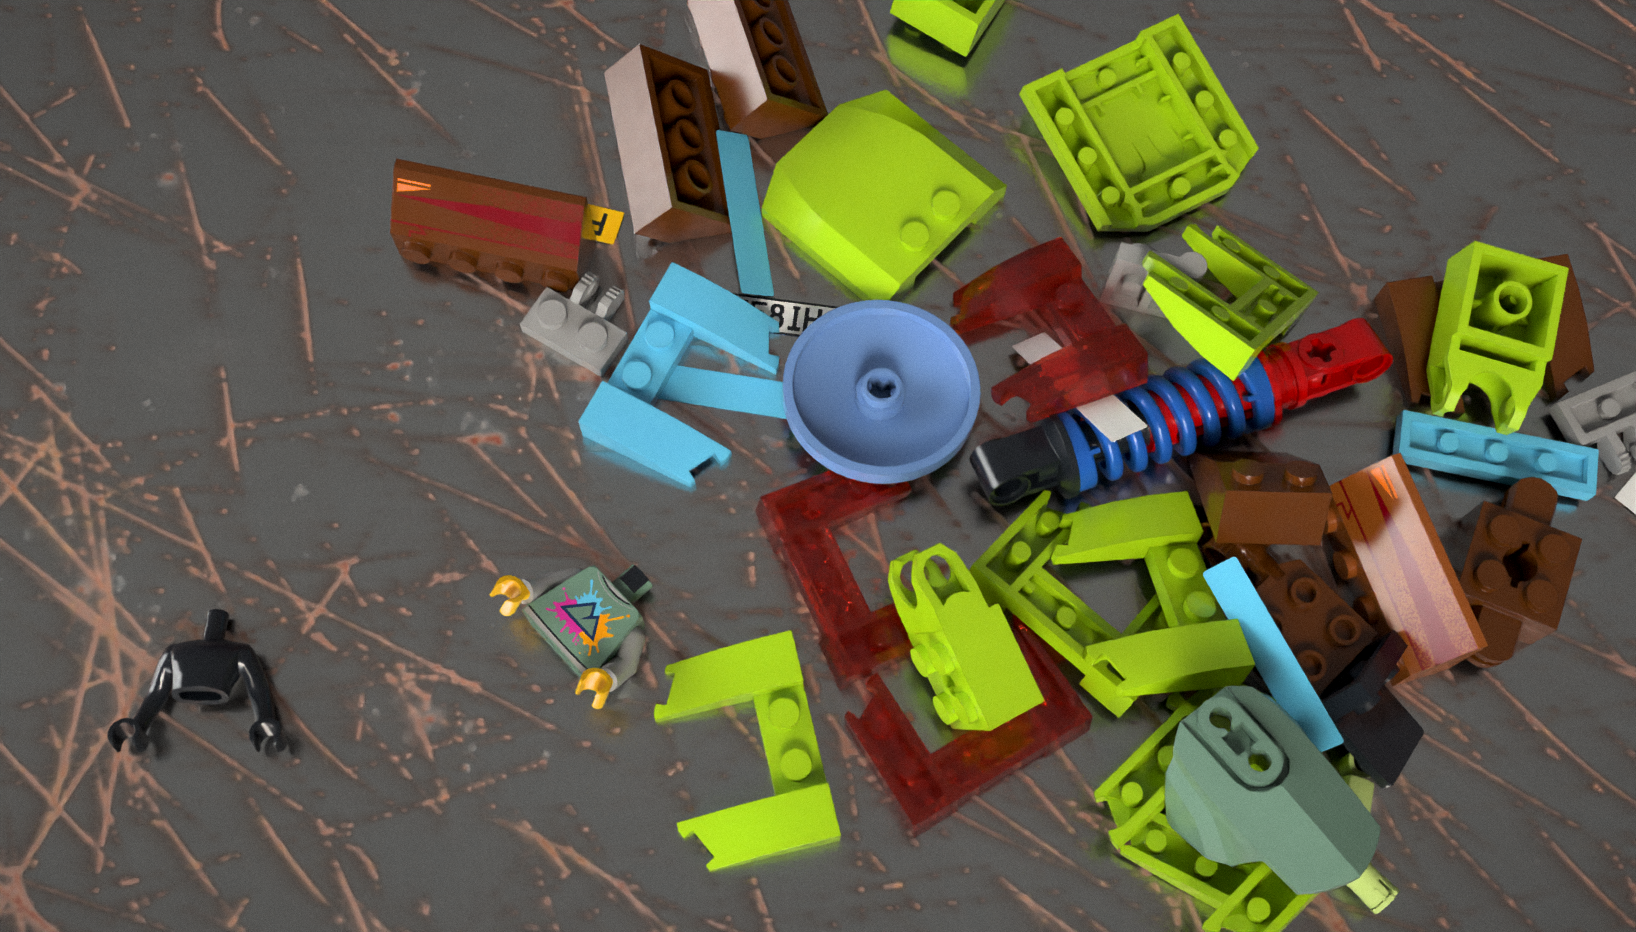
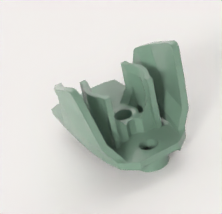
[1165,686,1381,895]

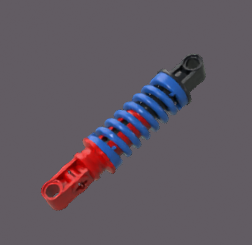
[969,318,1393,506]

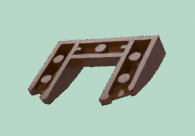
[1374,254,1595,418]

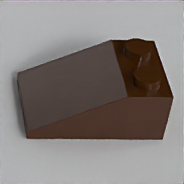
[1187,450,1333,545]

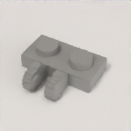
[520,271,628,377]
[1548,371,1636,475]

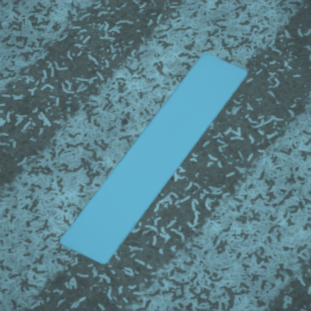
[716,130,774,296]
[658,365,786,419]
[1203,557,1344,752]

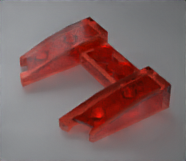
[950,237,1148,423]
[755,470,914,689]
[844,614,1093,837]

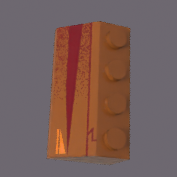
[1323,453,1488,687]

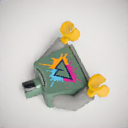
[489,564,653,709]

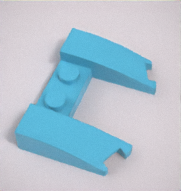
[578,262,779,488]

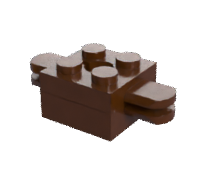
[1449,477,1582,668]

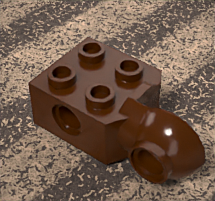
[1199,520,1378,698]

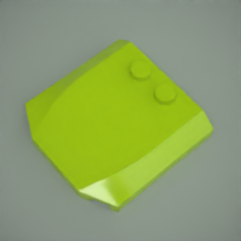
[1019,13,1259,232]
[762,89,1007,302]

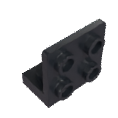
[1319,630,1424,790]

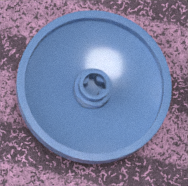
[782,300,981,484]

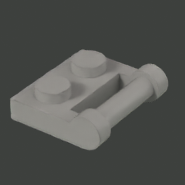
[1099,242,1207,319]

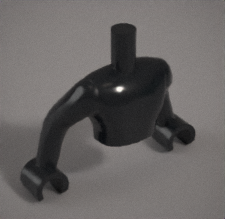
[107,609,288,753]

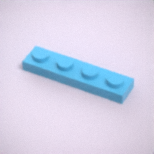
[1393,410,1599,501]

